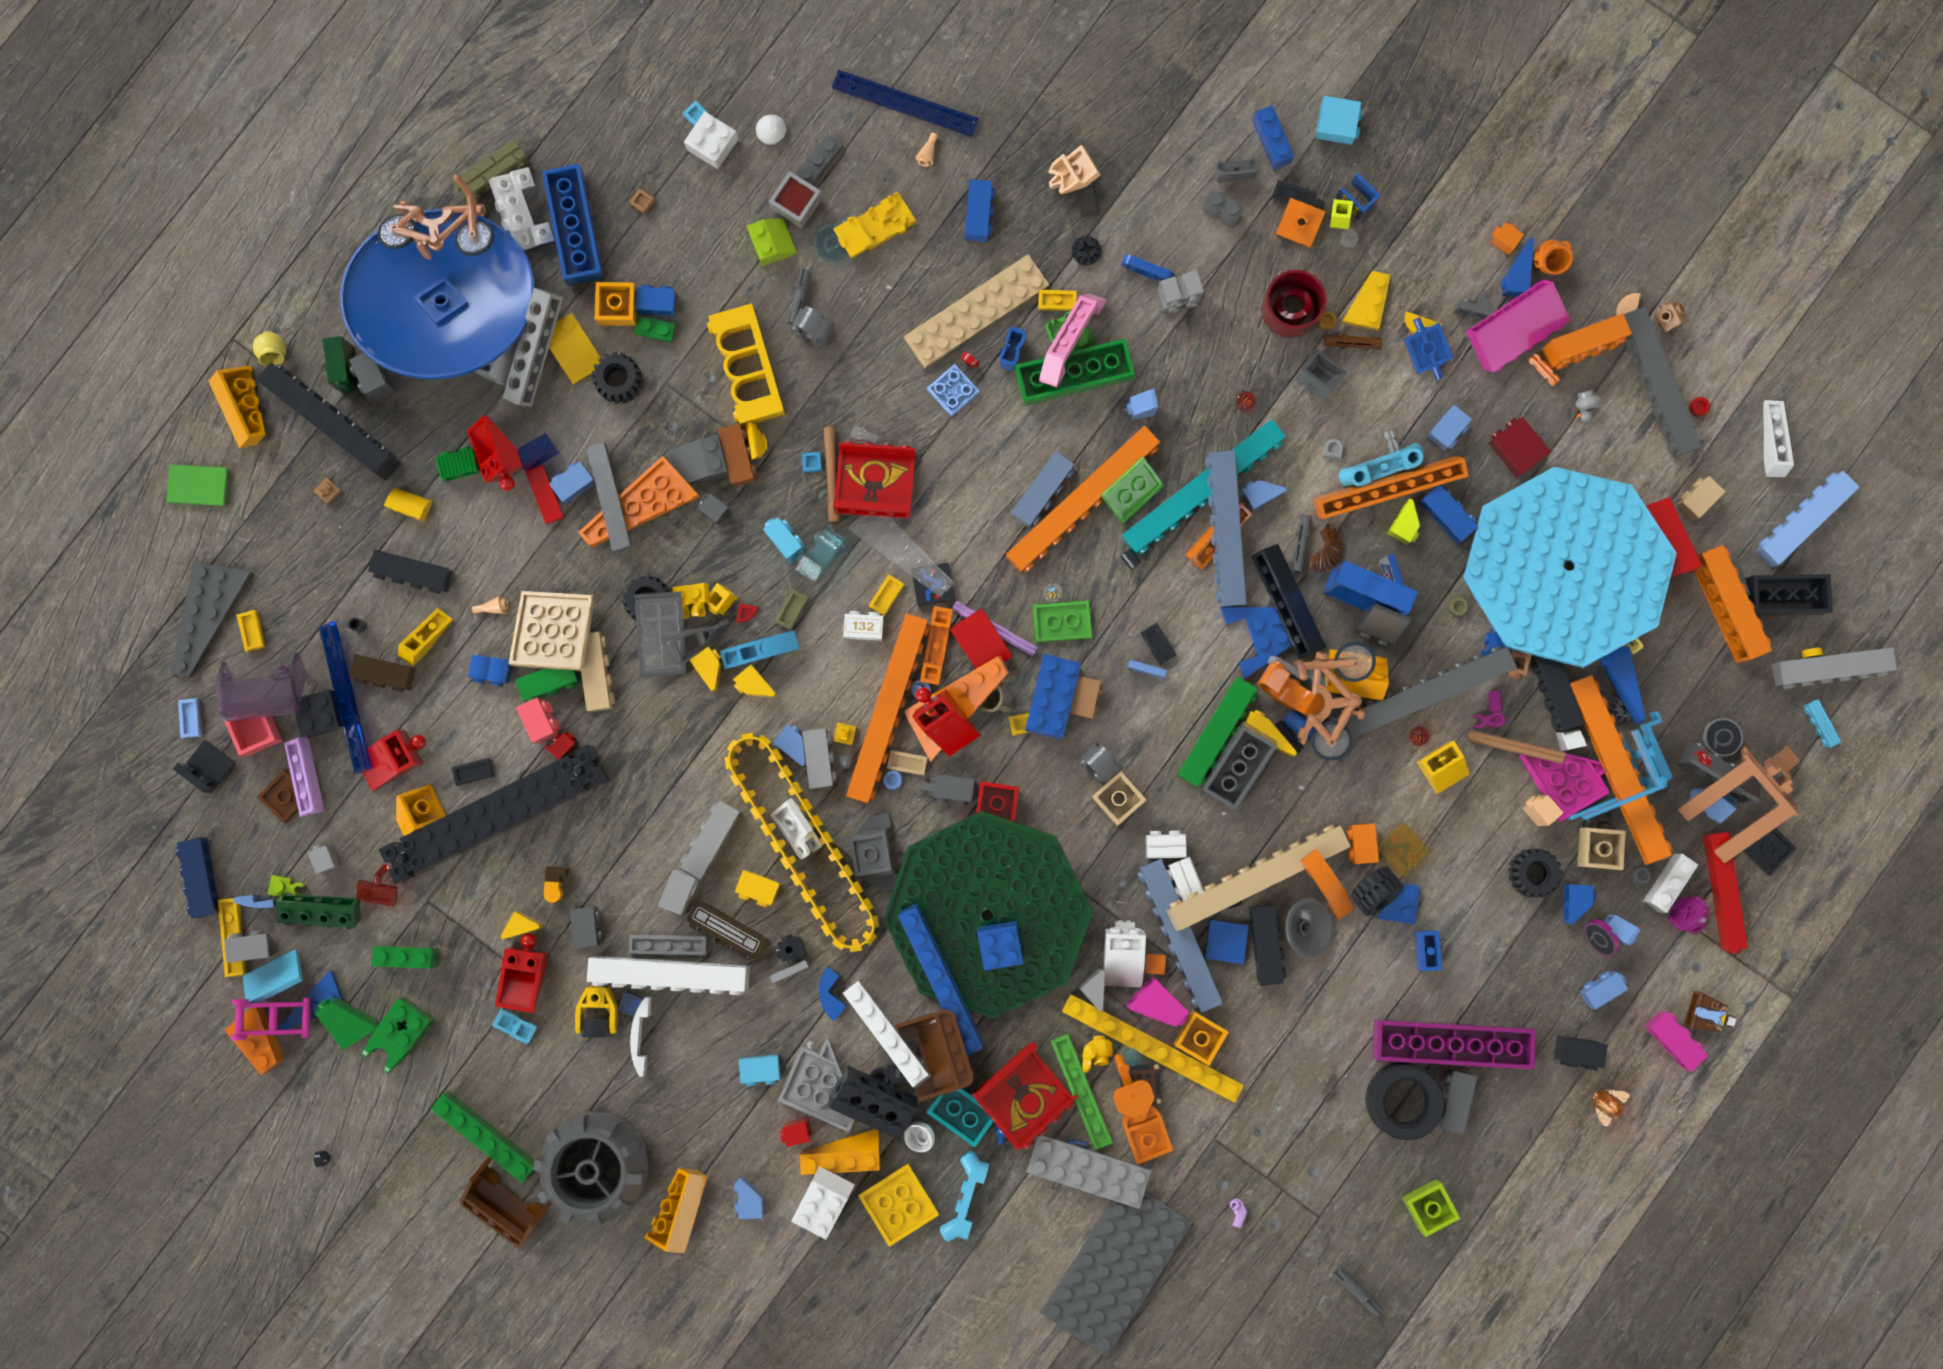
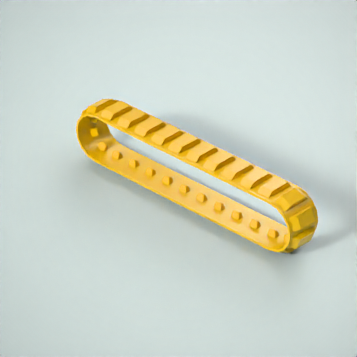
[725,733,880,952]

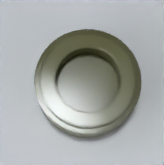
[1448,597,1469,617]

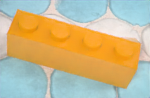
[209,365,266,448]
[800,1129,881,1175]
[644,1168,708,1253]

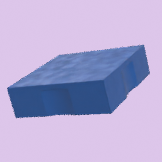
[1322,561,1418,616]

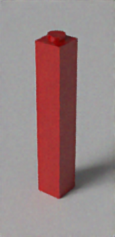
[1703,832,1748,954]

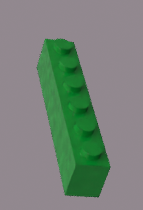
[1176,676,1258,787]
[430,1091,535,1183]

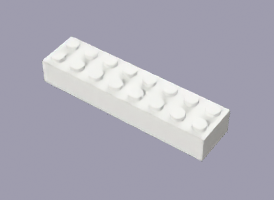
[587,956,750,995]

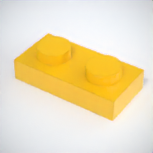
[1038,290,1077,311]

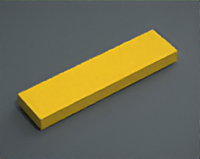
[218,898,247,977]

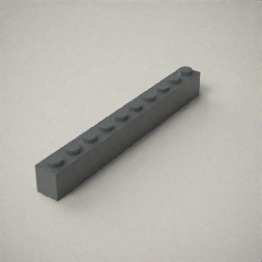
[1327,645,1517,746]

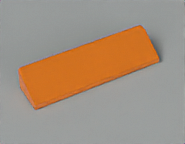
[1186,501,1252,570]

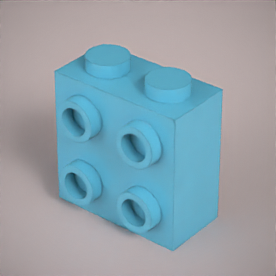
[1315,96,1363,145]
[763,517,805,564]

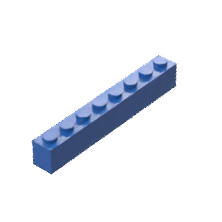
[898,903,984,1056]

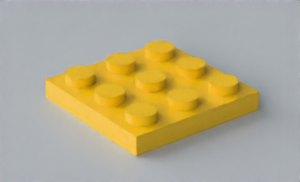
[858,1163,939,1247]

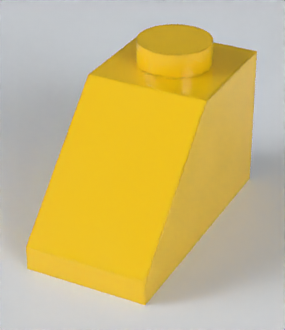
[690,647,722,693]
[733,665,777,698]

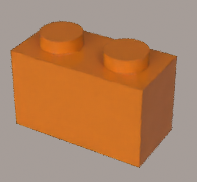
[1346,824,1379,864]

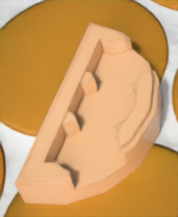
[1616,293,1641,315]

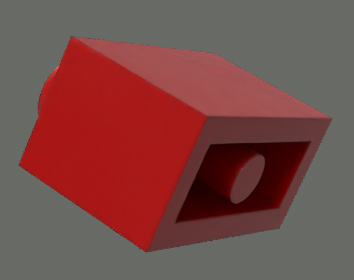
[780,1117,813,1147]

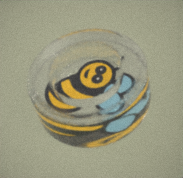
[1043,583,1063,603]

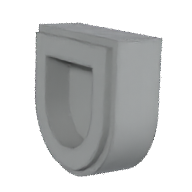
[1322,438,1344,460]

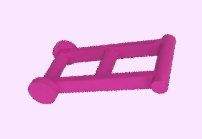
[231,997,311,1040]

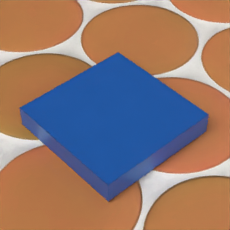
[1204,920,1249,964]

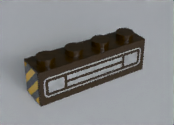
[687,900,767,960]

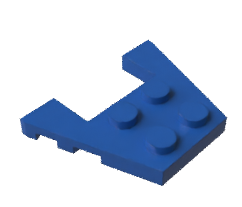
[1221,607,1292,679]

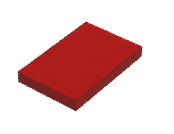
[950,608,1013,669]

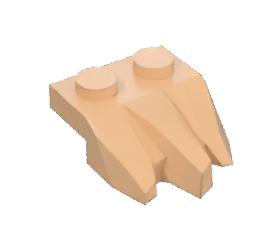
[1048,145,1101,194]

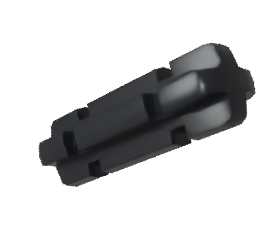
[1274,720,1304,754]

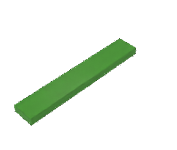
[1050,1033,1113,1151]

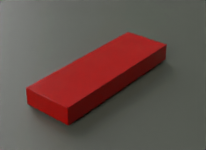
[525,465,564,525]

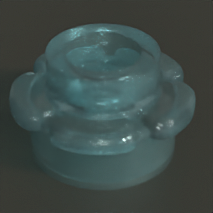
[1122,1048,1141,1066]

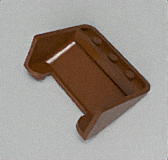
[896,1009,973,1102]

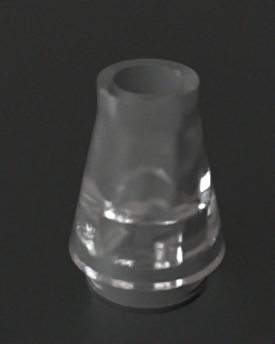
[849,425,879,445]

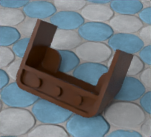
[459,1157,552,1248]

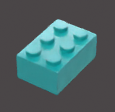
[927,1088,993,1147]

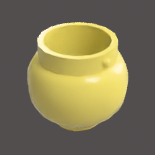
[253,331,286,366]

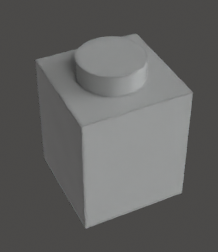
[308,843,340,874]

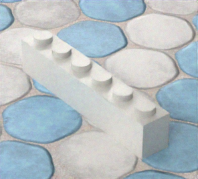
[843,981,932,1089]

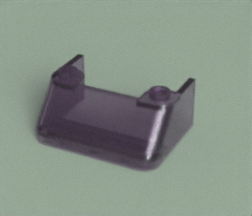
[216,652,308,721]

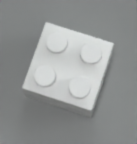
[684,111,738,169]

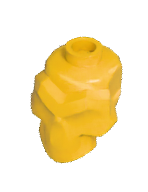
[1082,1036,1113,1073]

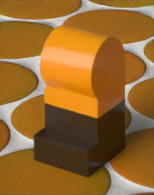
[544,866,569,903]

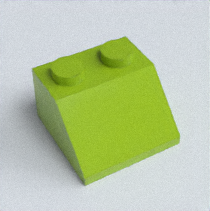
[746,218,797,267]

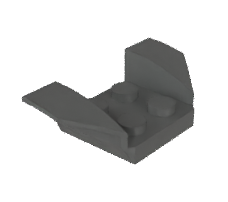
[849,812,899,891]

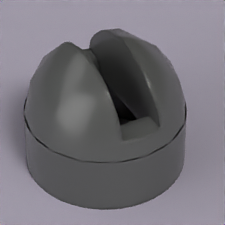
[840,756,855,769]

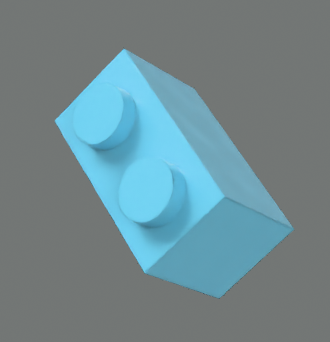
[739,1054,781,1086]

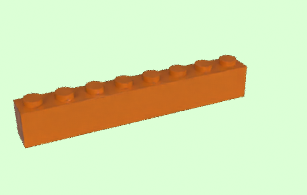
[1312,456,1469,519]

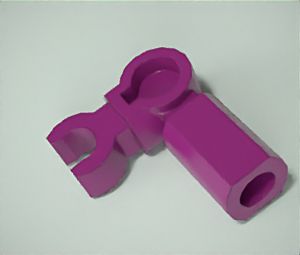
[1472,691,1505,729]

